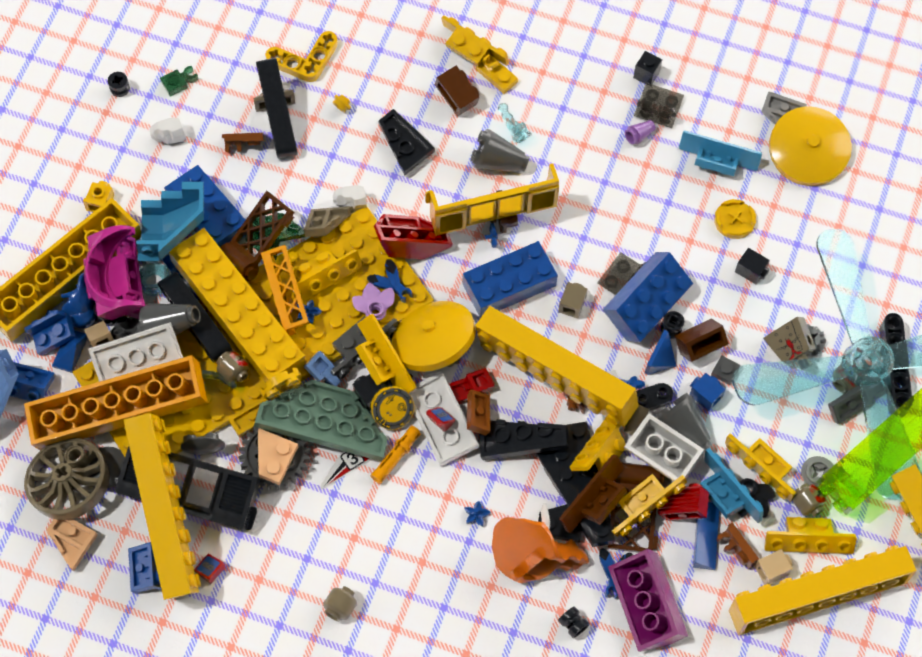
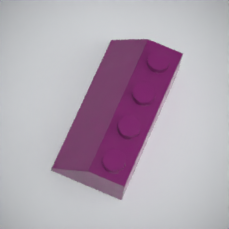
[608,549,689,652]

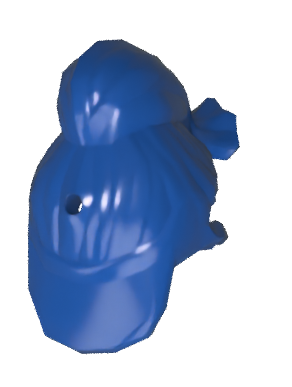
[46,273,96,329]

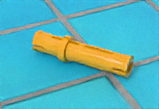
[370,425,422,484]

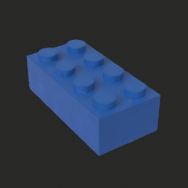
[164,165,247,247]
[462,241,558,318]
[602,252,694,342]

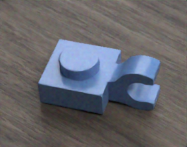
[303,351,341,386]

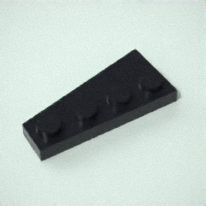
[479,419,569,461]

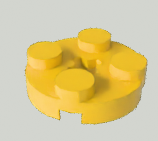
[259,368,302,400]

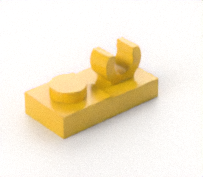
[476,54,518,94]

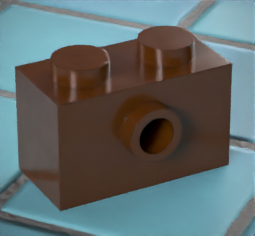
[434,65,480,117]
[675,318,729,362]

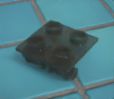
[634,83,684,128]
[597,252,646,295]

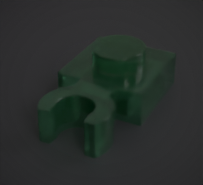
[160,66,198,97]

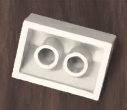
[624,413,704,481]

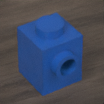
[689,373,726,411]

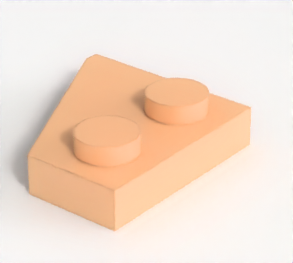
[258,428,298,485]
[46,519,98,571]

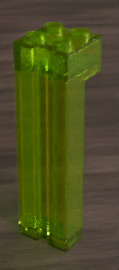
[816,388,922,515]

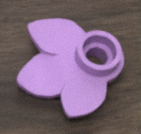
[352,283,395,321]

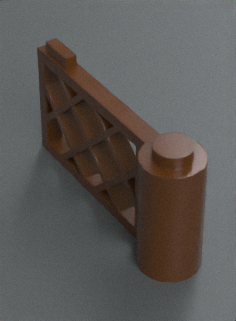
[220,190,295,281]
[607,462,664,553]

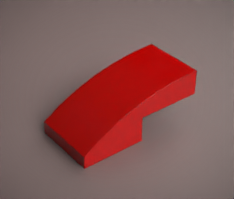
[449,368,495,404]

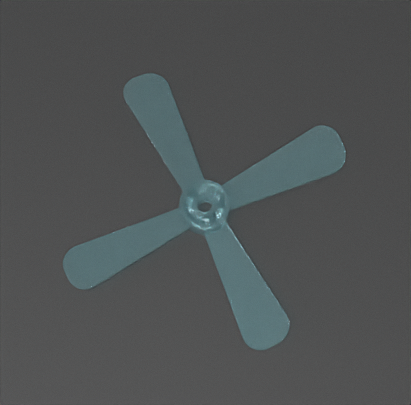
[732,229,922,500]

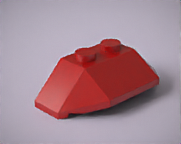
[374,214,453,259]

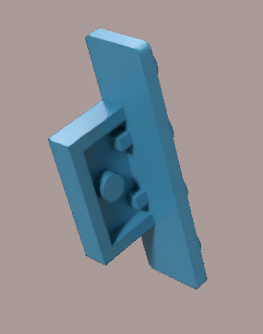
[679,130,762,176]
[700,448,764,523]

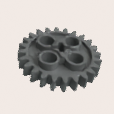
[238,427,311,490]

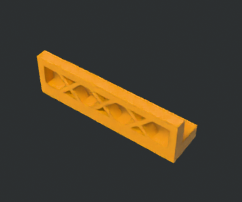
[261,245,309,336]

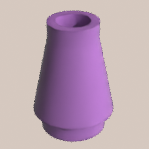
[625,120,656,145]

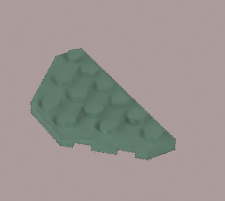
[254,380,388,462]

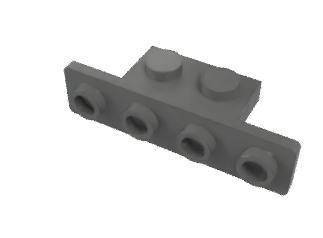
[331,316,398,379]

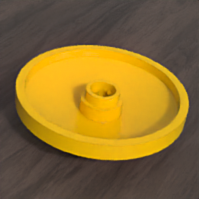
[769,106,852,186]
[392,301,476,372]

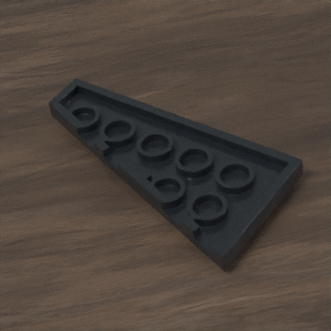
[534,421,615,547]

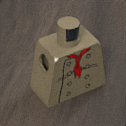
[763,317,816,371]

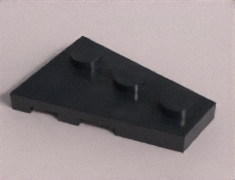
[378,109,435,176]

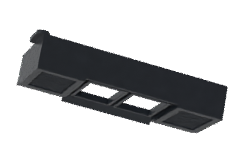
[115,446,262,530]

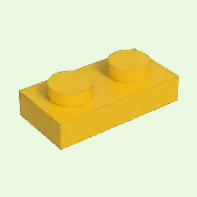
[227,398,267,438]

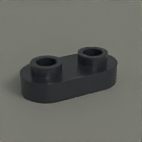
[636,383,673,411]

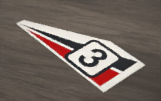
[320,451,370,489]

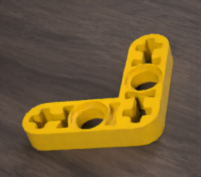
[265,31,338,82]

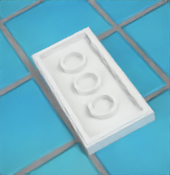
[88,322,183,382]
[409,371,480,467]

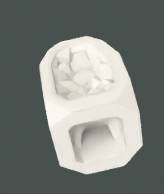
[149,117,186,144]
[332,185,367,211]

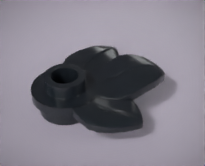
[737,478,776,518]

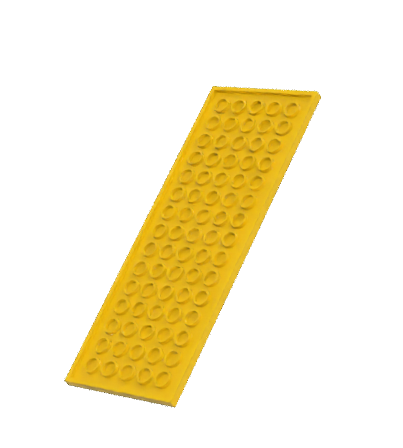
[72,207,434,456]

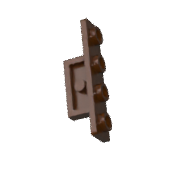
[559,454,627,533]

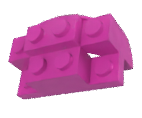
[83,225,145,320]

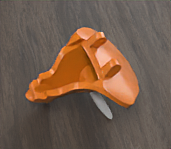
[492,502,589,583]

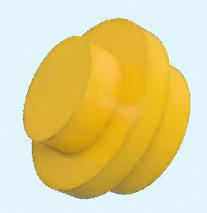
[332,94,351,113]

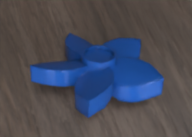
[485,223,498,248]
[297,300,322,324]
[620,376,645,390]
[464,501,491,527]

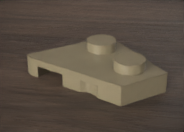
[304,206,351,238]

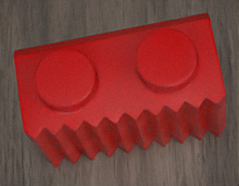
[658,483,709,521]

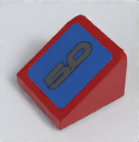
[426,407,455,432]
[194,553,226,584]

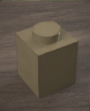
[558,282,588,319]

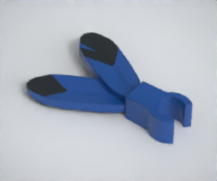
[367,259,413,303]
[599,548,633,599]

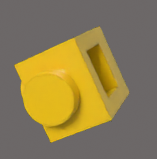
[83,181,114,213]

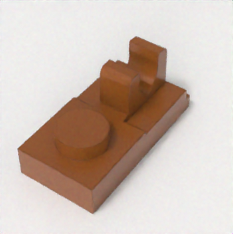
[222,132,265,152]
[467,389,490,436]
[716,522,759,570]

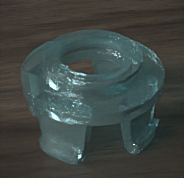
[139,261,170,296]

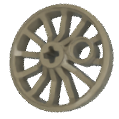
[24,438,110,520]

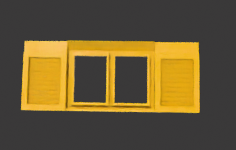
[425,163,559,236]

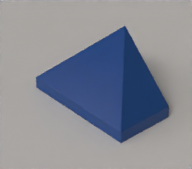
[52,330,88,373]
[645,330,677,375]

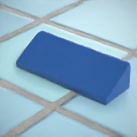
[693,502,719,570]

